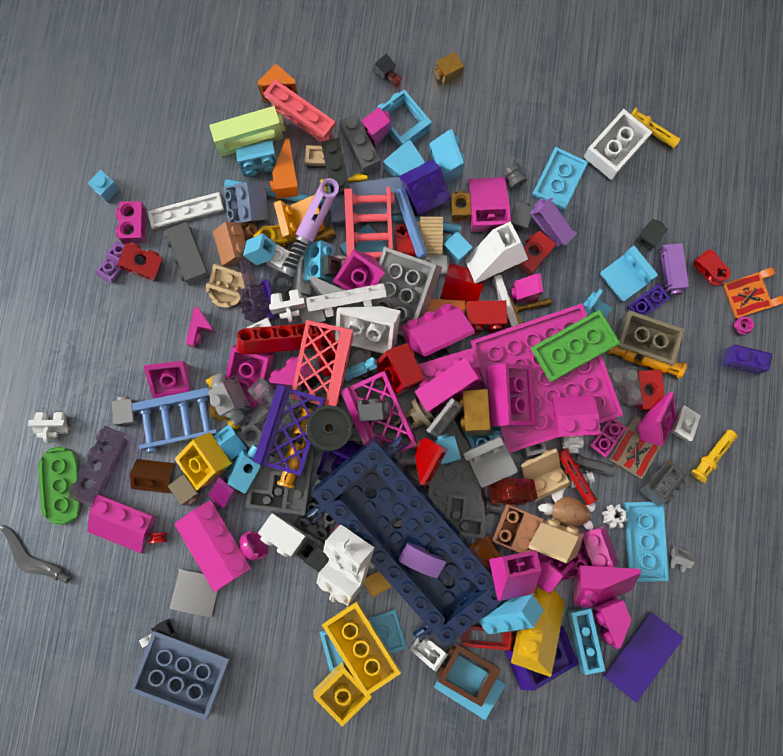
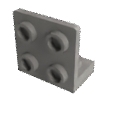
[463,435,518,487]

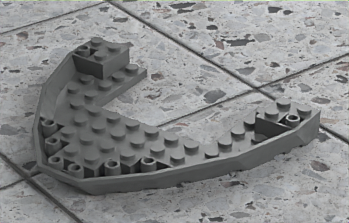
[245,334,486,539]

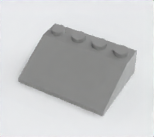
[371,247,442,336]

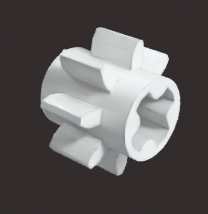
[561,436,583,453]
[602,504,628,529]

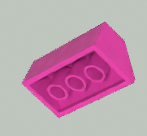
[174,500,251,592]

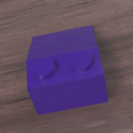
[505,626,578,691]

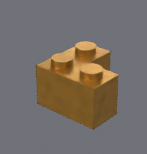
[460,389,492,437]

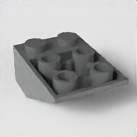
[294,470,338,543]

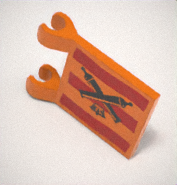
[723,267,783,319]

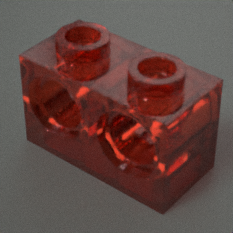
[489,478,538,505]

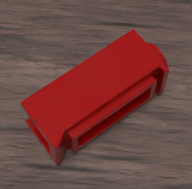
[461,625,515,650]

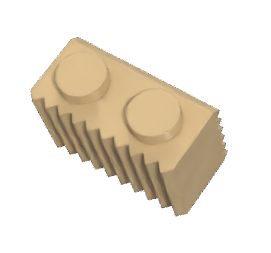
[417,217,443,255]

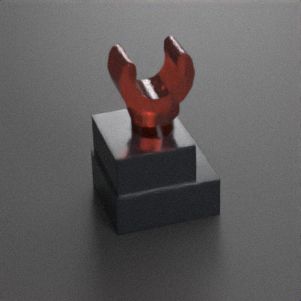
[373,53,402,87]

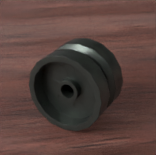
[306,405,352,452]

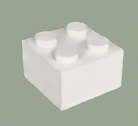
[258,513,308,557]

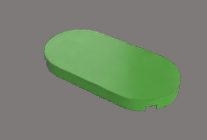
[38,447,82,525]

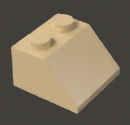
[528,519,584,563]

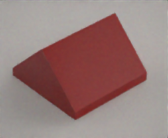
[440,263,484,306]

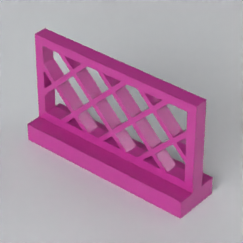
[340,371,417,453]

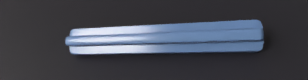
[395,188,428,258]

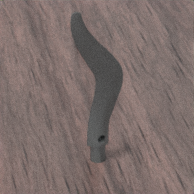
[0,525,71,584]

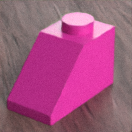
[361,107,392,147]
[510,273,543,304]

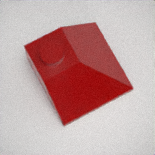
[415,437,448,485]

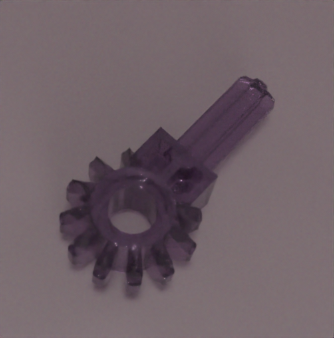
[238,259,270,322]

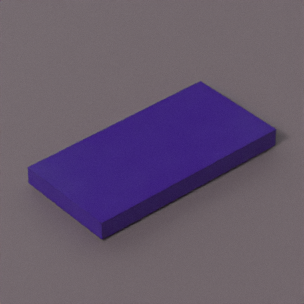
[603,612,683,703]

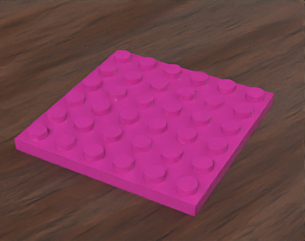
[470,303,623,453]

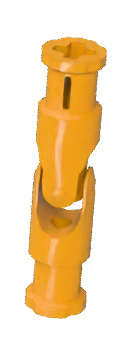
[607,346,687,379]
[277,407,313,489]

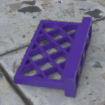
[253,384,325,476]

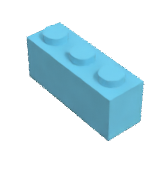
[479,594,544,634]
[567,608,605,675]

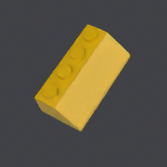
[511,584,565,677]
[322,600,401,697]

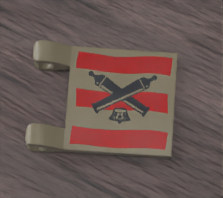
[608,415,669,479]

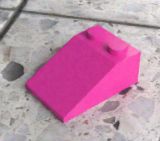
[225,344,275,411]
[572,565,641,608]

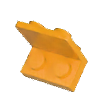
[274,195,325,243]

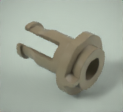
[390,398,435,437]

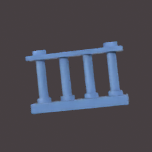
[131,388,219,453]

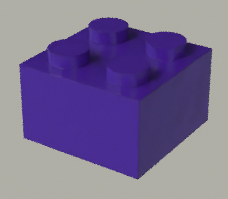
[399,160,451,216]

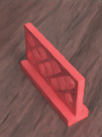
[263,79,336,142]
[290,320,355,407]

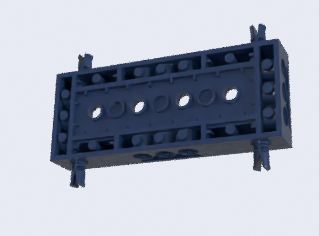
[307,435,504,647]

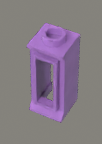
[530,198,577,248]
[659,243,689,295]

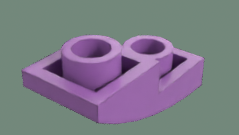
[95,241,125,283]
[398,543,446,578]

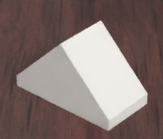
[410,636,448,671]

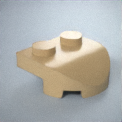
[206,263,251,307]

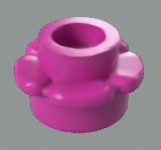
[734,316,754,335]

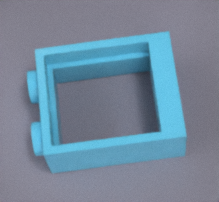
[377,89,432,147]

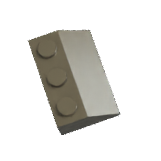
[617,310,685,366]

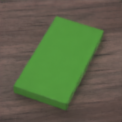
[530,309,621,383]

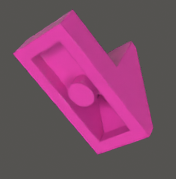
[186,307,216,349]

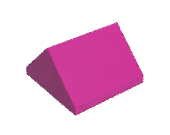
[333,250,385,290]
[144,361,191,398]

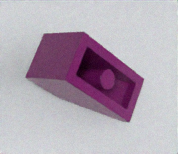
[209,477,240,508]

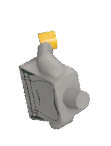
[206,373,251,430]

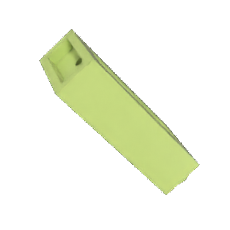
[209,106,285,157]

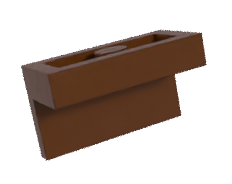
[129,459,175,493]

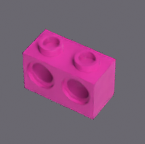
[116,201,146,244]

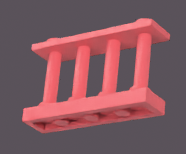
[344,187,396,260]

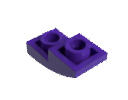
[628,284,670,316]

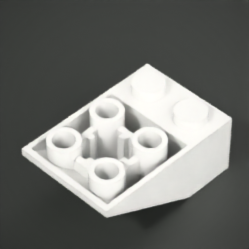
[465,222,528,284]

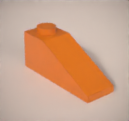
[270,138,298,199]

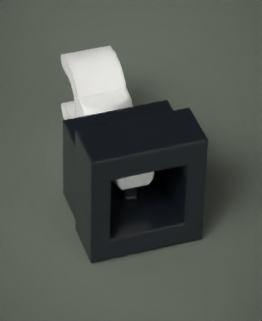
[139,619,177,648]

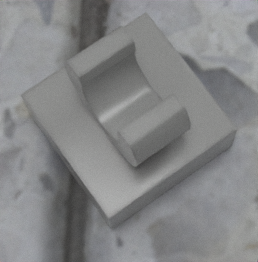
[670,545,695,572]

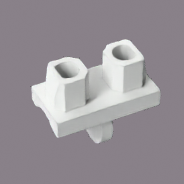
[269,289,306,323]
[28,412,70,443]

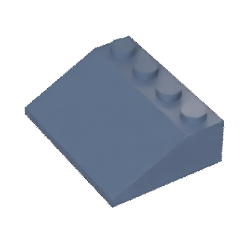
[130,631,230,720]

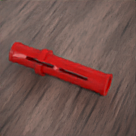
[558,448,598,506]

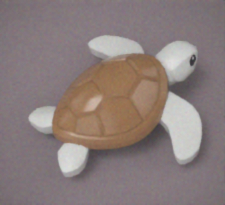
[538,488,596,530]

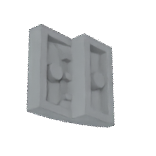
[426,398,462,437]
[170,569,218,617]

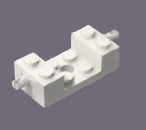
[316,524,374,606]

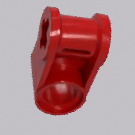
[394,223,417,258]
[693,249,731,286]

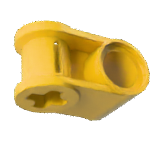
[252,225,290,247]

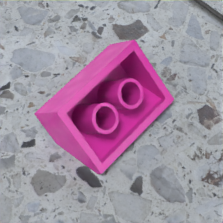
[401,304,475,357]
[418,348,484,390]
[415,357,484,414]
[487,363,535,427]
[87,494,158,553]

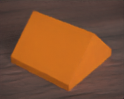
[258,64,298,102]

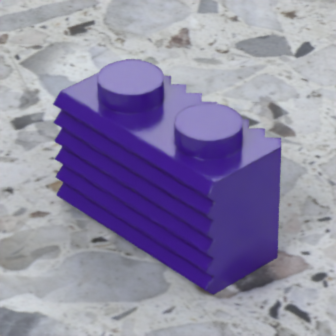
[723,344,772,375]

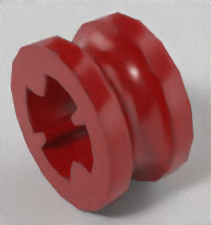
[148,532,167,543]

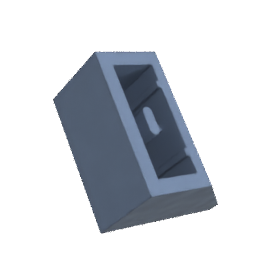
[224,182,269,223]

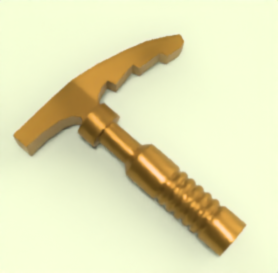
[509,297,552,324]

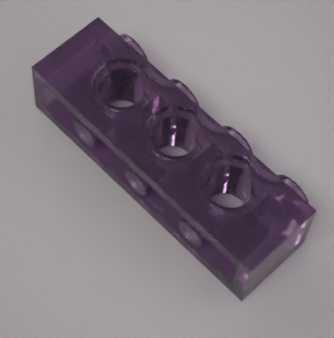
[68,426,130,508]

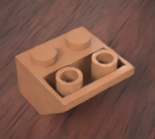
[213,222,258,266]
[492,504,544,553]

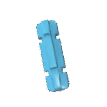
[344,357,378,381]

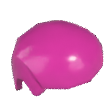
[239,531,268,561]

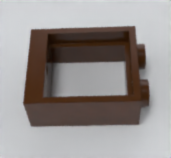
[436,642,501,707]

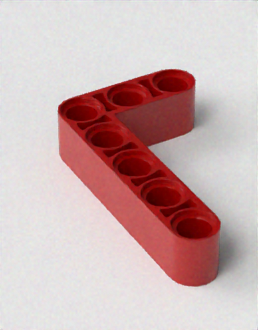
[236,322,337,377]

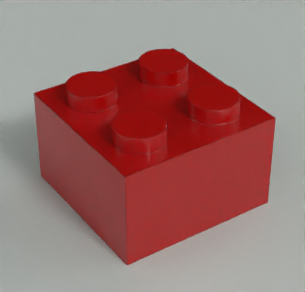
[465,300,507,335]
[376,343,425,399]

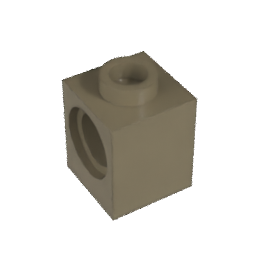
[168,474,201,506]

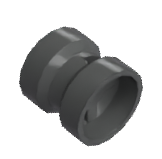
[503,163,528,189]

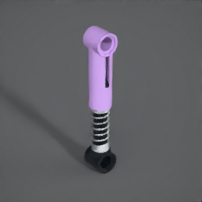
[272,178,339,293]

